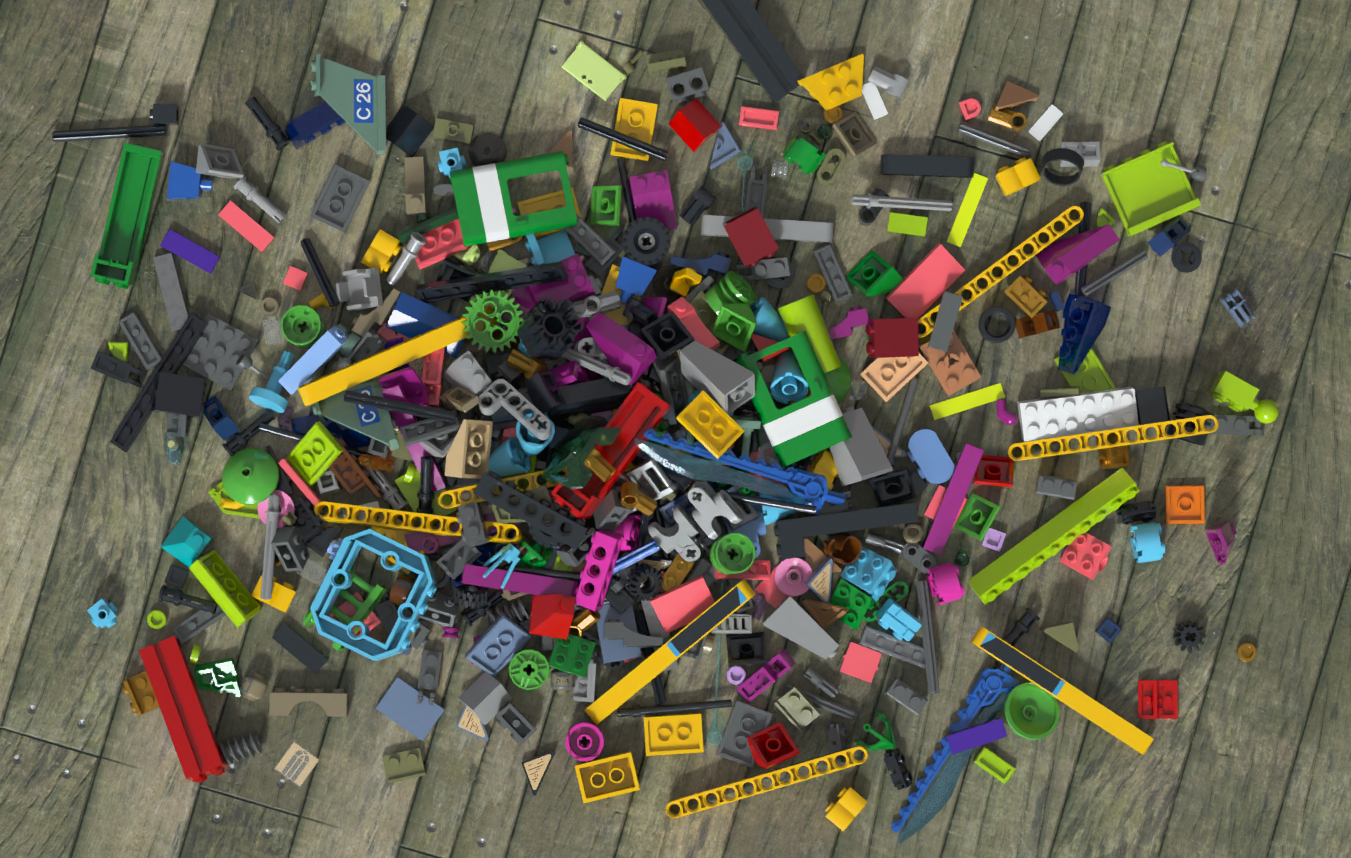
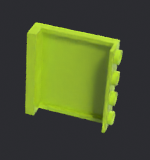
[1101,141,1201,237]

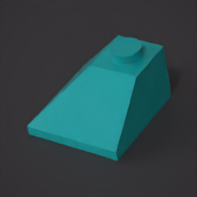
[160,516,214,567]

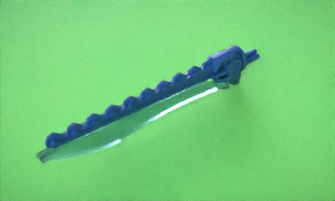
[634,429,845,516]
[891,663,1021,843]

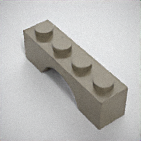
[269,688,349,717]

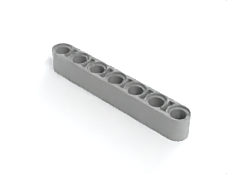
[701,215,833,243]

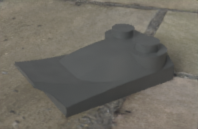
[653,355,689,424]

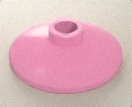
[258,490,295,528]
[775,558,813,596]

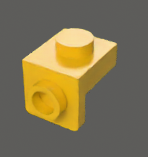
[670,268,702,297]

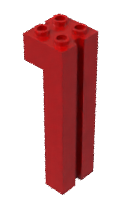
[551,382,672,519]
[139,636,230,783]

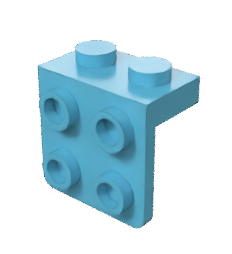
[525,230,575,266]
[841,546,897,601]

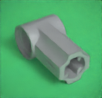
[868,66,909,98]

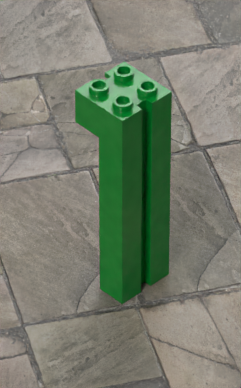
[90,143,165,289]

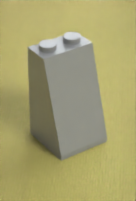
[680,341,755,415]
[443,351,494,397]
[830,406,893,486]
[762,596,839,659]

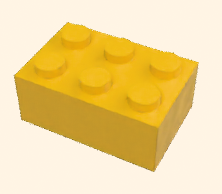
[575,751,640,803]

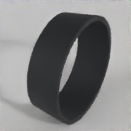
[1042,148,1084,186]

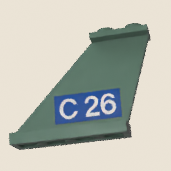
[311,54,386,155]
[309,376,400,450]

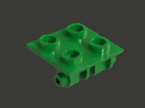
[830,578,875,631]
[548,633,596,678]

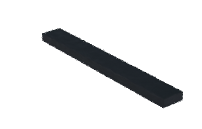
[417,261,568,303]
[110,312,209,452]

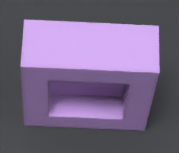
[981,528,1006,552]

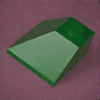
[845,250,903,296]

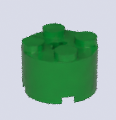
[782,133,826,175]

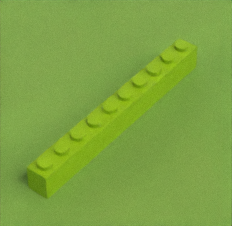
[968,468,1140,605]

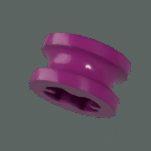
[421,536,439,554]
[442,627,460,638]

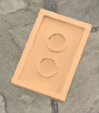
[860,353,928,402]

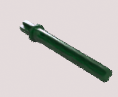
[397,207,459,243]

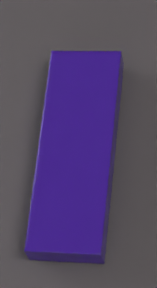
[160,229,220,274]
[946,717,1007,754]

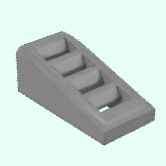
[317,469,341,496]
[711,614,752,634]

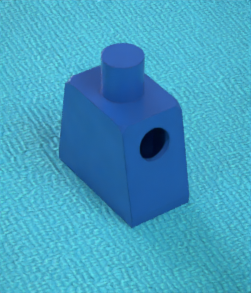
[167,162,213,200]
[616,257,657,304]

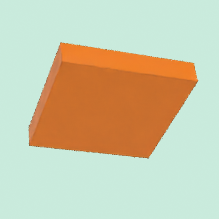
[1165,485,1205,524]

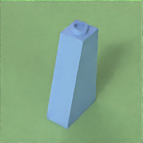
[278,326,349,395]

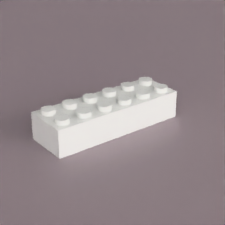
[1017,387,1139,442]

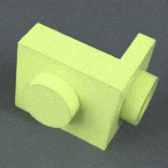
[453,245,481,267]

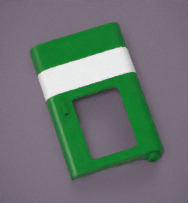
[449,151,578,247]
[735,331,852,468]

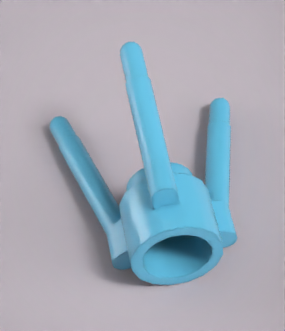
[483,543,520,589]

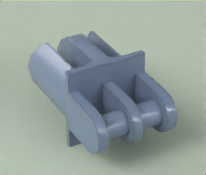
[1220,288,1256,328]

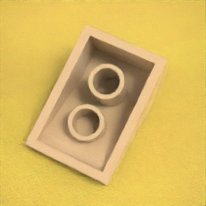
[445,419,493,479]

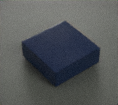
[1049,291,1065,312]
[1095,617,1122,644]

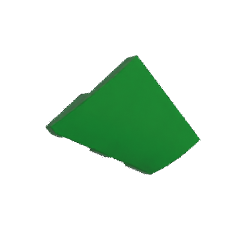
[194,657,242,697]

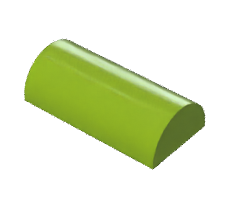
[778,294,842,373]
[189,550,262,628]

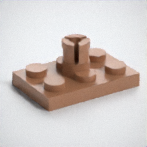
[919,329,981,397]

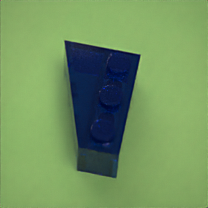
[285,101,347,150]

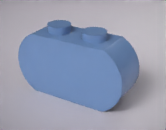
[907,429,954,484]

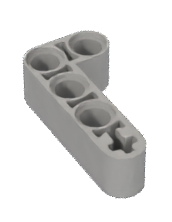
[478,379,552,440]

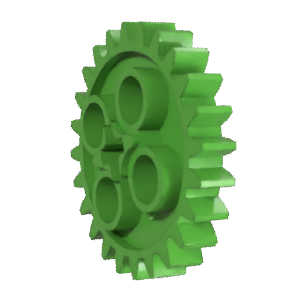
[461,290,524,353]

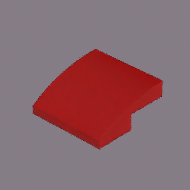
[1138,680,1179,719]

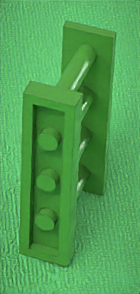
[302,564,387,652]

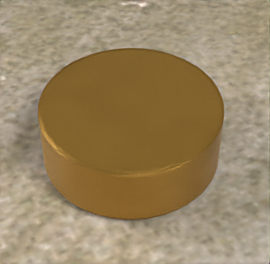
[823,106,843,124]
[806,274,826,293]
[1236,642,1257,662]

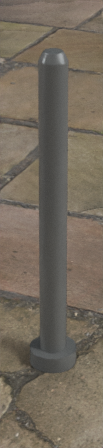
[887,377,918,467]

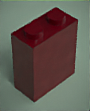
[722,206,779,267]
[866,317,919,358]

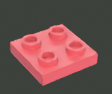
[1059,533,1112,580]

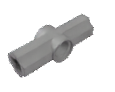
[568,291,621,318]

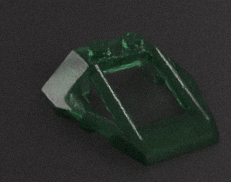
[541,427,621,490]

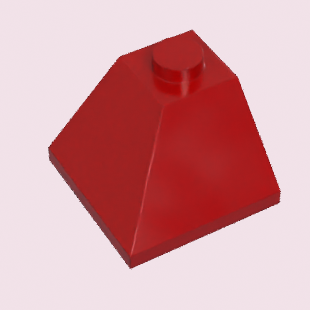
[529,594,575,639]

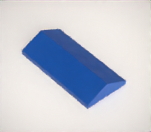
[386,292,465,358]

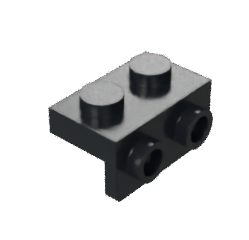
[293,496,324,543]

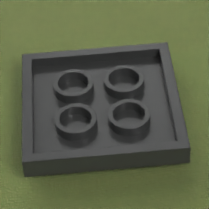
[183,313,259,391]

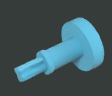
[249,350,294,413]

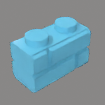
[876,598,922,641]

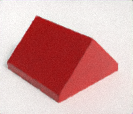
[669,98,722,152]
[751,334,789,363]
[972,455,1013,487]
[747,722,800,769]

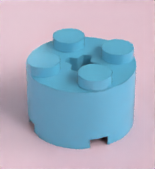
[1130,522,1165,563]

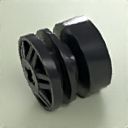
[1166,403,1214,446]

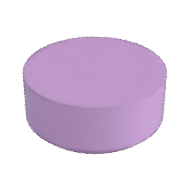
[727,665,746,685]

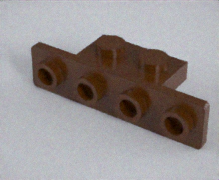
[329,436,382,499]

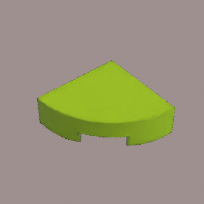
[1096,208,1115,228]
[108,342,129,362]

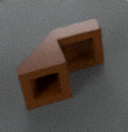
[1015,310,1060,339]

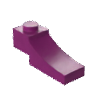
[828,306,868,340]
[736,649,795,703]

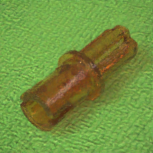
[358,454,394,472]

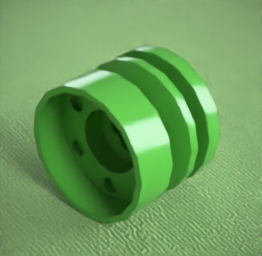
[705,271,757,315]
[281,305,326,349]
[710,533,755,575]
[509,648,551,690]

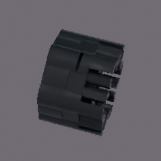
[517,297,584,360]

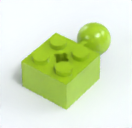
[1209,371,1279,424]

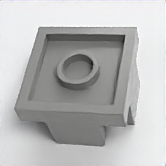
[336,268,383,311]

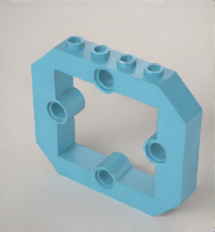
[310,529,437,661]

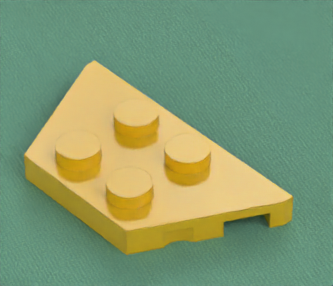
[797,54,864,110]

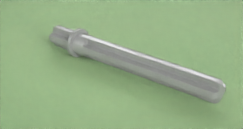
[851,193,953,211]
[561,348,632,385]
[261,494,281,600]

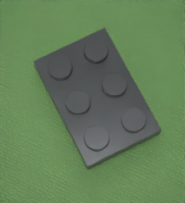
[310,165,370,233]
[716,700,773,768]

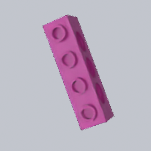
[574,530,624,611]

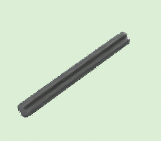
[916,580,940,694]

